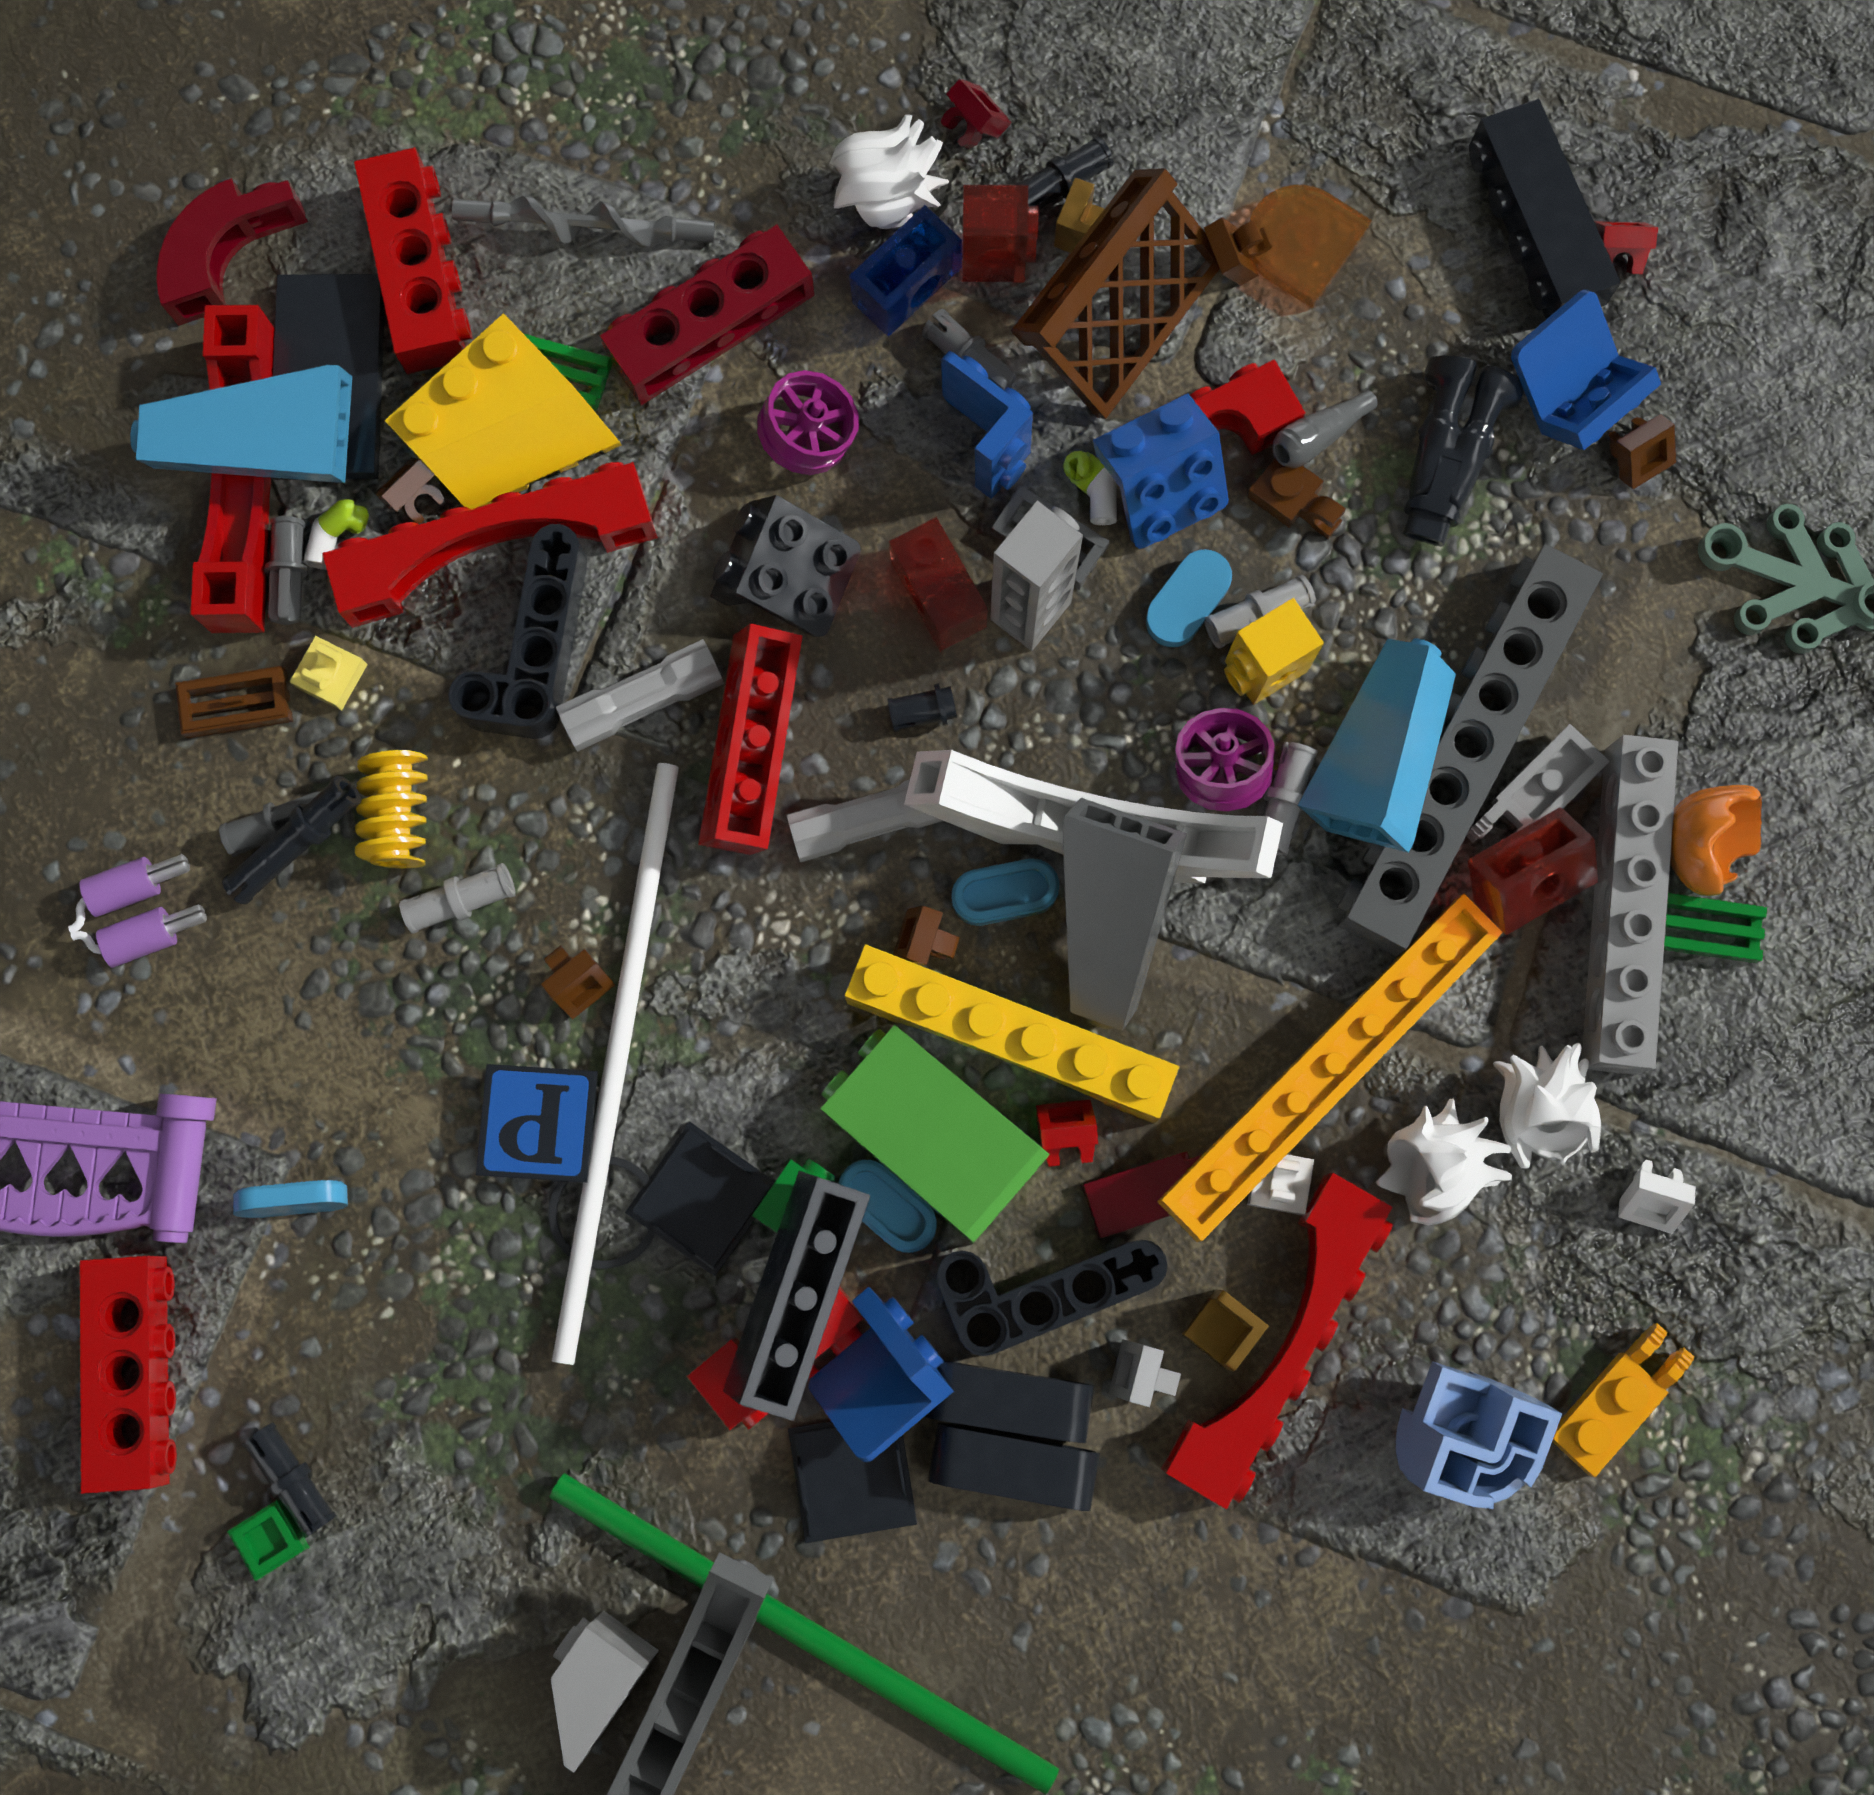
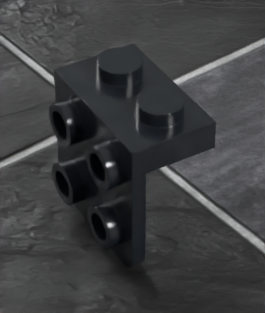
[710,495,861,637]

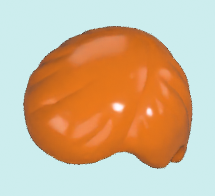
[1670,785,1762,896]

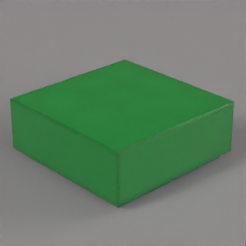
[227,1499,310,1581]

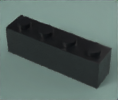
[1469,99,1621,319]
[723,1170,871,1421]

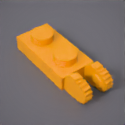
[1552,1323,1694,1477]

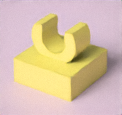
[290,636,368,711]

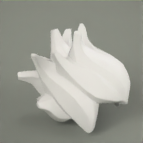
[829,115,949,231]
[1493,1043,1601,1168]
[1376,1099,1512,1225]

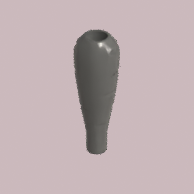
[1272,390,1378,468]

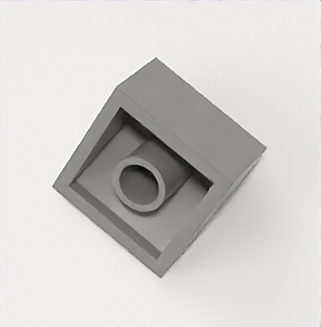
[551,1610,659,1773]

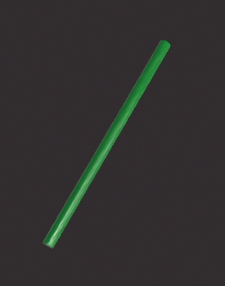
[549,1473,1059,1795]

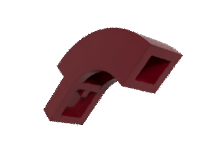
[157,178,308,326]

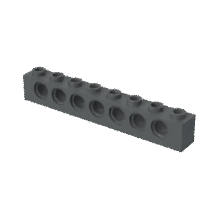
[1337,544,1603,957]

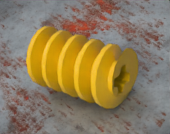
[355,750,428,868]

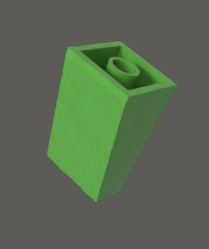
[820,1025,1050,1245]

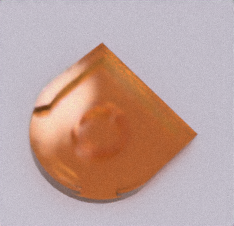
[1250,185,1372,309]

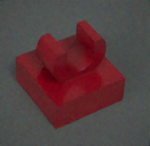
[941,78,1012,149]

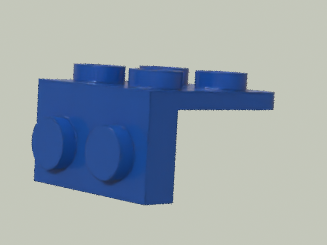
[1511,290,1661,450]
[941,351,1033,499]
[1093,393,1229,549]
[808,1287,954,1462]

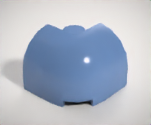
[1396,1361,1562,1509]

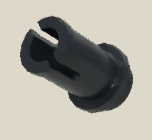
[887,683,957,732]

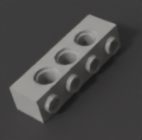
[990,500,1083,651]

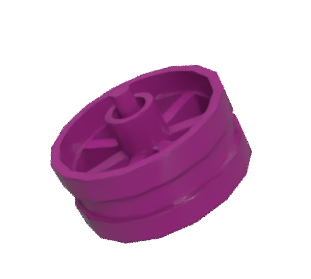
[757,370,859,475]
[1175,708,1274,811]

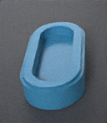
[1146,549,1232,647]
[952,859,1059,926]
[839,1160,936,1253]
[233,1180,348,1218]

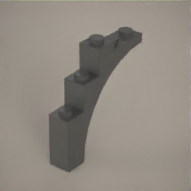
[607,1552,773,1795]

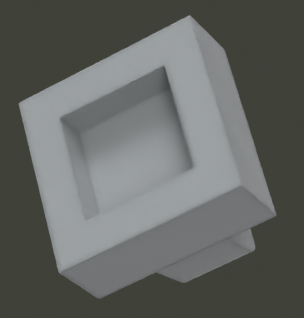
[1108,1339,1181,1407]

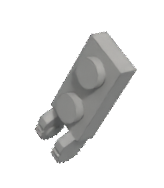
[1466,724,1610,867]

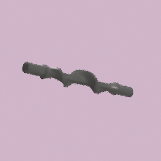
[452,196,715,247]

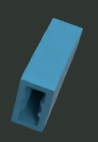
[130,365,352,483]
[1298,638,1456,853]

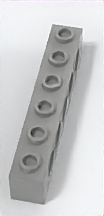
[1581,734,1679,1075]

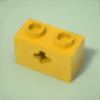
[1224,597,1324,705]

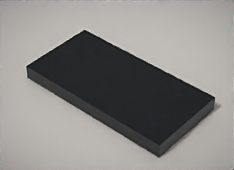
[273,274,385,480]

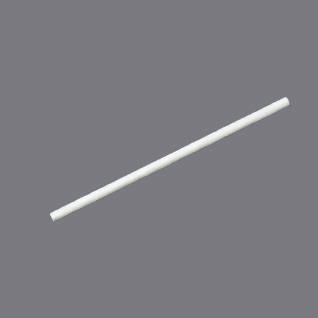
[552,763,679,1365]

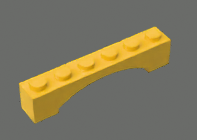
[845,944,1180,1123]

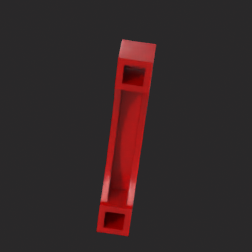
[191,305,275,633]
[322,462,658,628]
[1161,1173,1393,1510]

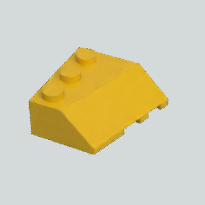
[385,313,622,509]

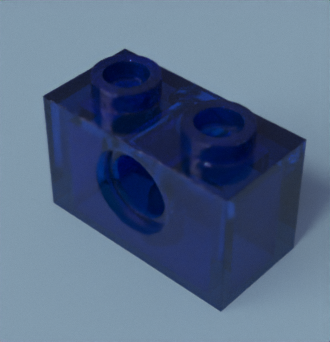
[849,205,962,337]

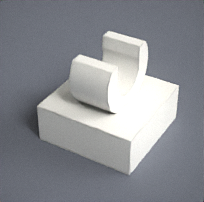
[1247,1154,1314,1215]
[1618,1160,1696,1234]

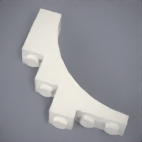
[904,750,1283,883]

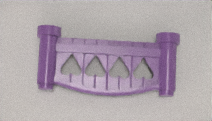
[0,1093,217,1243]

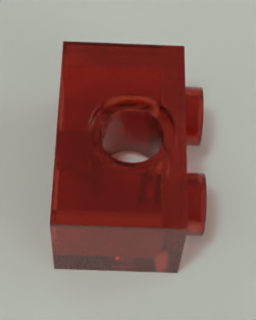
[962,185,1038,282]
[889,517,988,651]
[1468,807,1598,935]

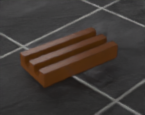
[175,666,293,738]

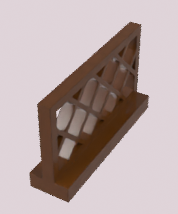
[1011,168,1220,419]

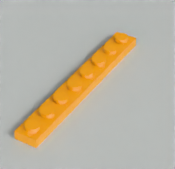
[1157,894,1503,1243]

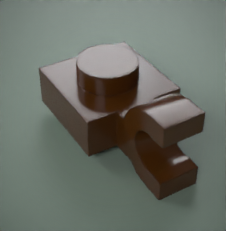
[1248,459,1346,540]

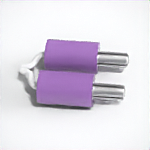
[68,854,207,968]

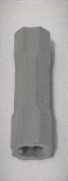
[556,639,724,752]
[787,779,943,862]

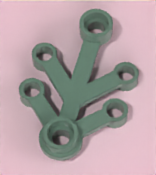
[1698,504,1874,654]

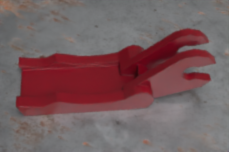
[1081,1151,1202,1239]

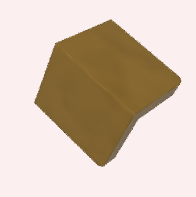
[1054,177,1104,253]
[1182,1290,1269,1372]

